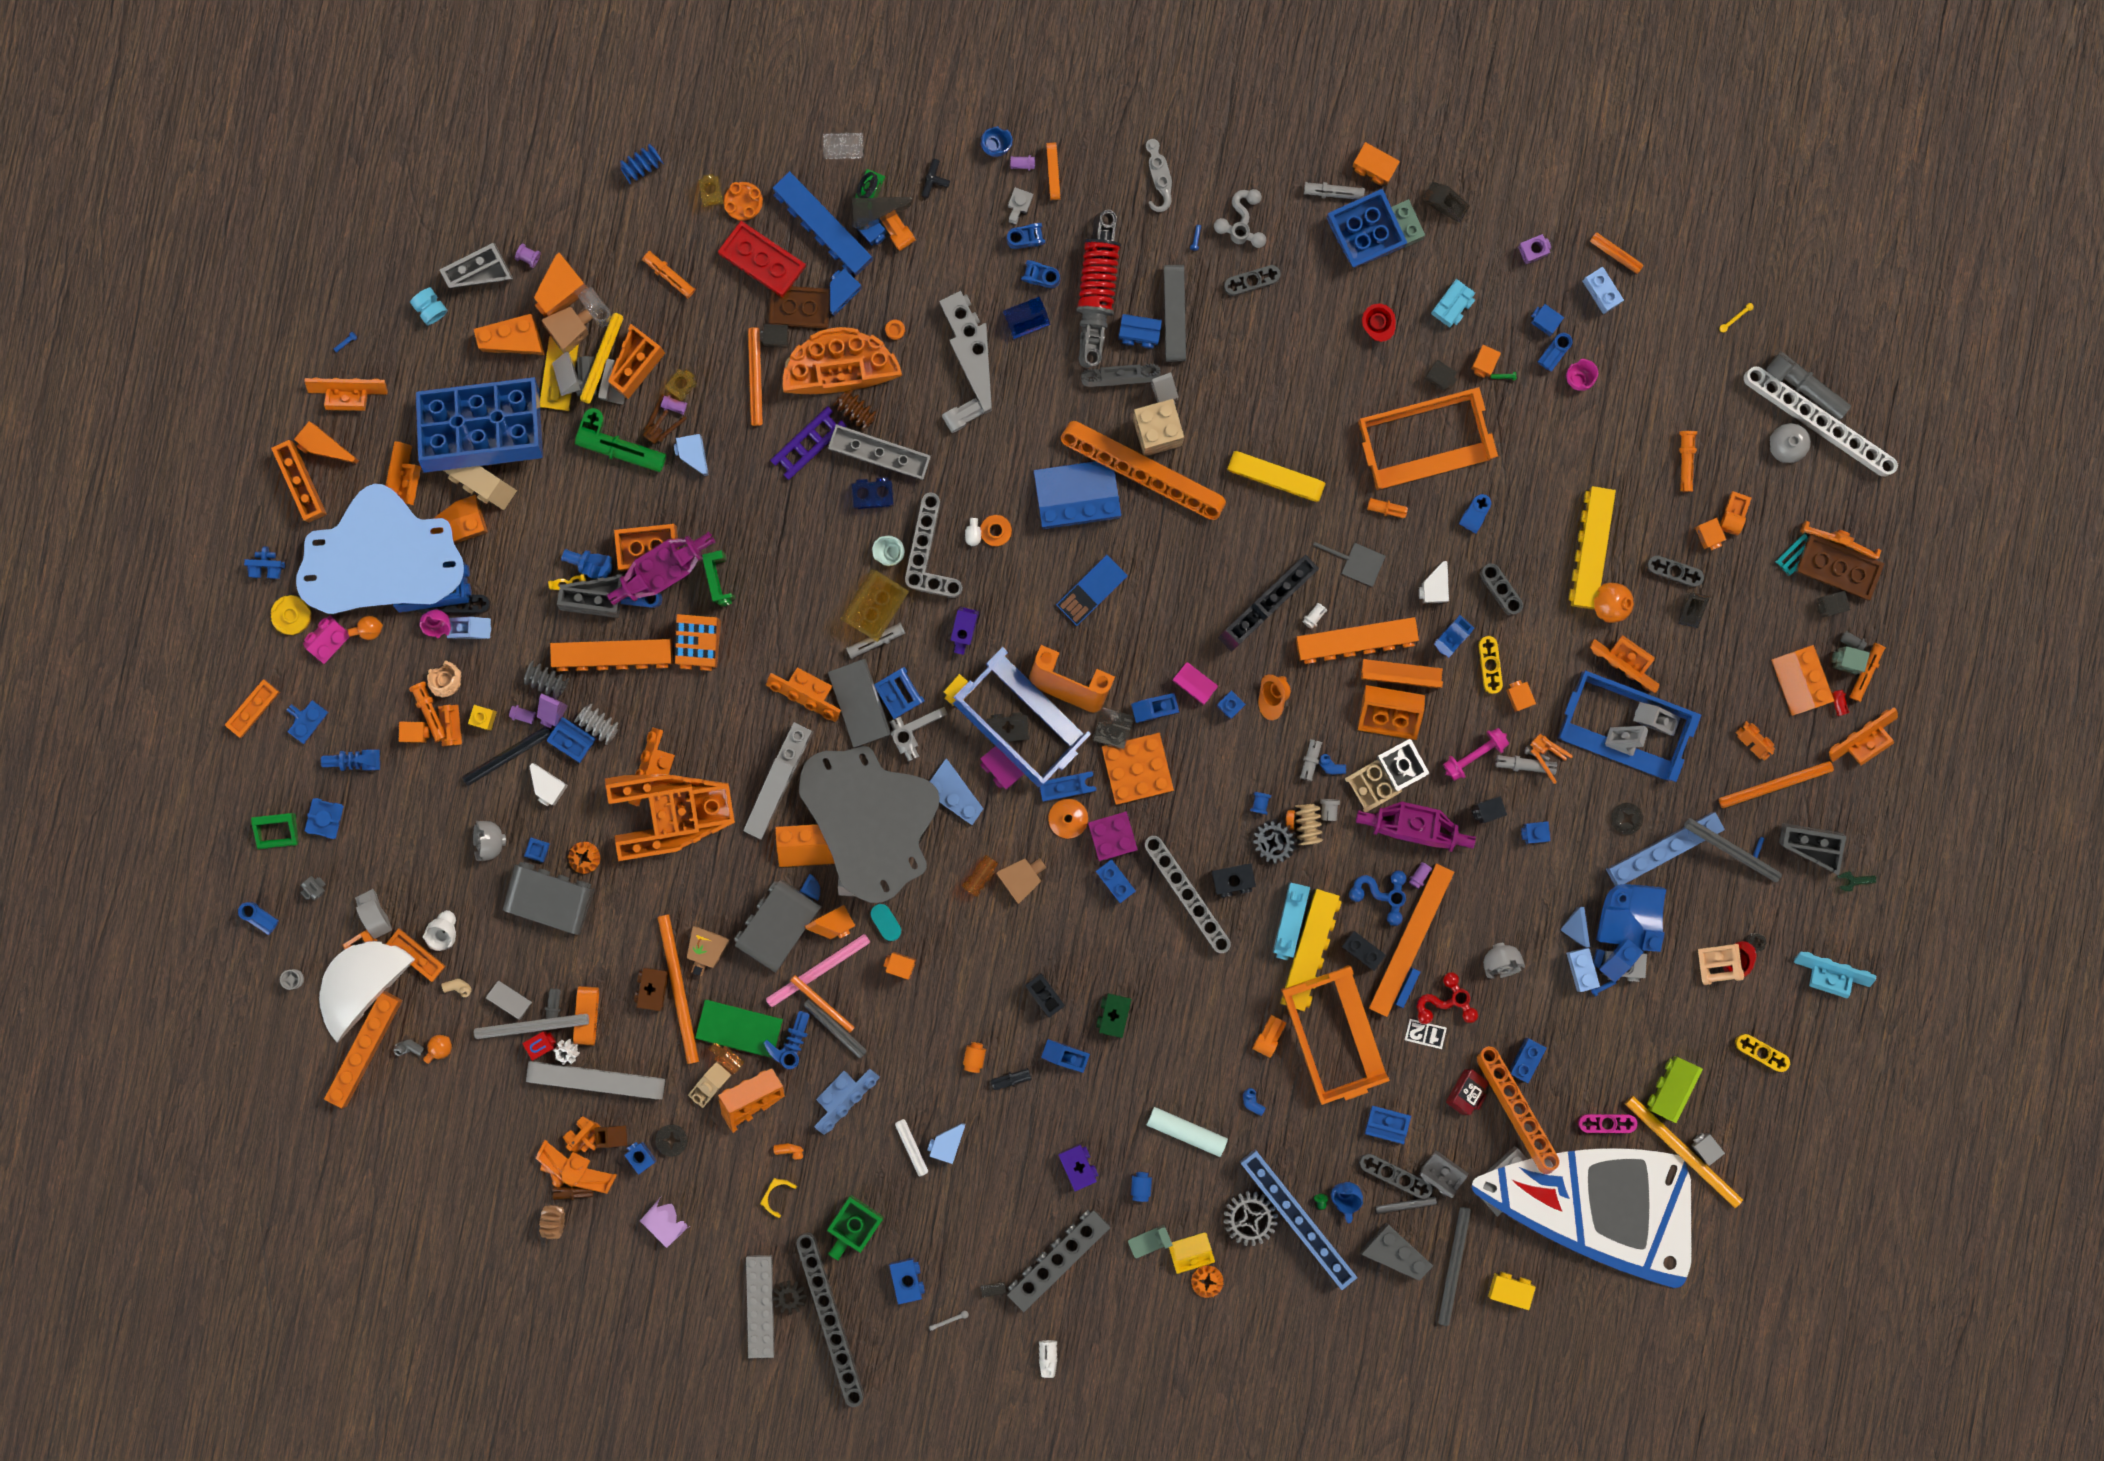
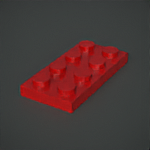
[718,221,806,297]

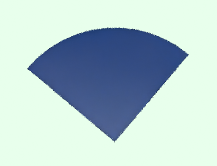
[800,874,820,901]

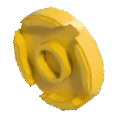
[271,595,312,635]

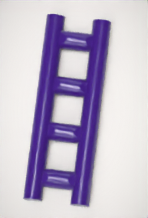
[770,406,846,480]

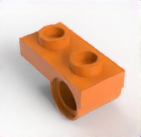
[1720,491,1751,536]

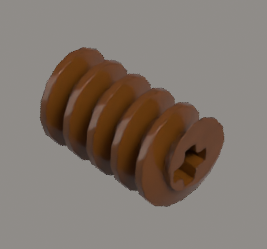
[833,389,877,432]

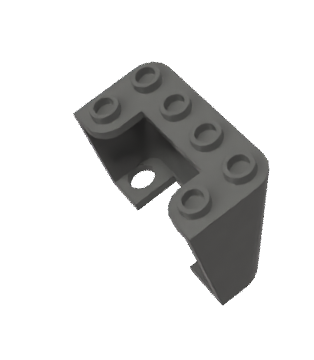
[503,862,595,935]
[734,880,822,973]

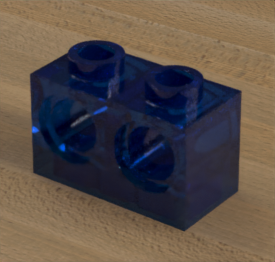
[852,478,894,509]

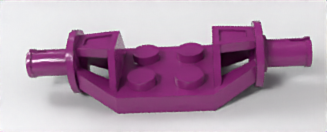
[607,531,716,605]
[1356,801,1476,852]

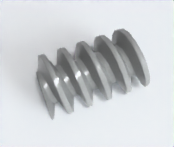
[574,704,618,746]

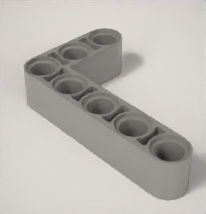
[905,493,963,598]

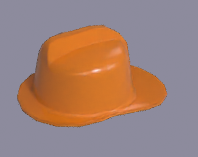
[1258,674,1291,720]

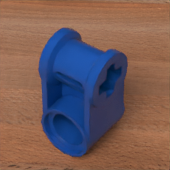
[1007,223,1046,249]
[1021,260,1061,289]
[1459,494,1491,534]

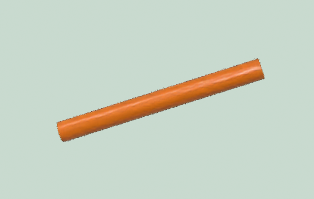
[790,975,855,1033]

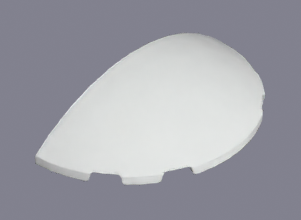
[319,941,415,1042]

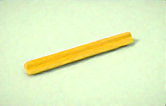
[580,313,623,404]

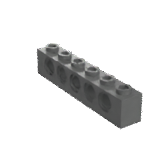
[1007,1209,1110,1312]

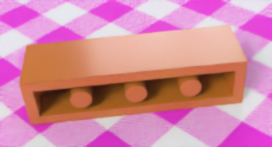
[271,440,327,523]

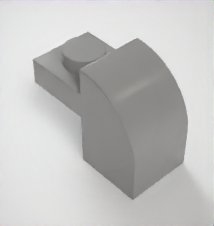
[355,889,392,939]

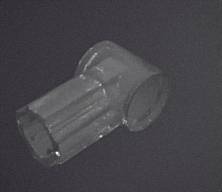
[578,287,612,327]

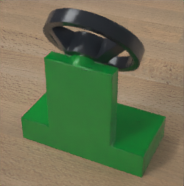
[852,169,885,213]

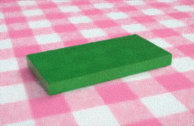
[695,999,783,1058]

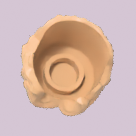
[427,661,461,698]

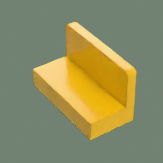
[1169,1233,1215,1274]

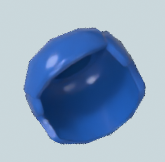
[981,126,1013,157]

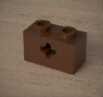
[634,967,669,1011]

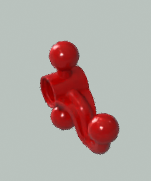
[1417,972,1478,1025]

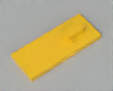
[540,336,579,411]

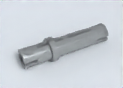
[1304,182,1365,200]
[846,623,906,659]
[1495,755,1557,775]

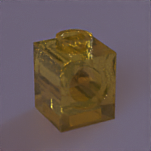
[698,174,724,207]
[665,369,697,402]

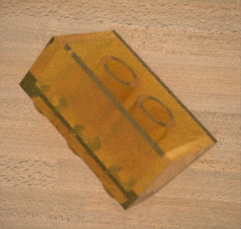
[841,569,909,642]

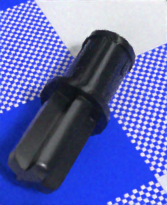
[991,1068,1032,1090]

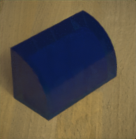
[1003,296,1051,339]

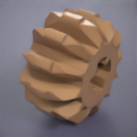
[539,1205,565,1239]

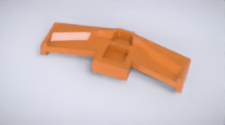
[1800,521,1881,560]
[536,1140,617,1194]

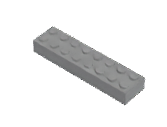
[828,425,931,480]
[746,1255,775,1358]

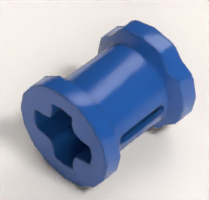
[1250,791,1272,815]

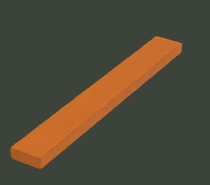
[1369,863,1454,1017]

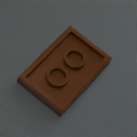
[769,286,830,329]

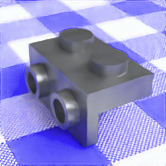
[1420,1150,1469,1198]

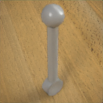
[929,1311,969,1331]

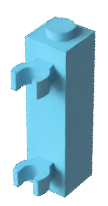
[1273,882,1310,960]

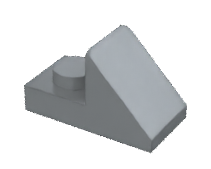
[1605,726,1648,756]

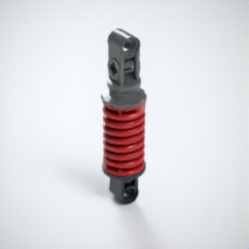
[1076,210,1122,368]

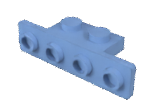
[814,1069,880,1135]

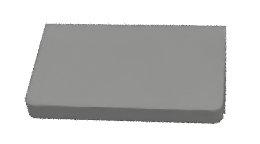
[598,359,625,405]

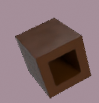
[595,1125,627,1148]

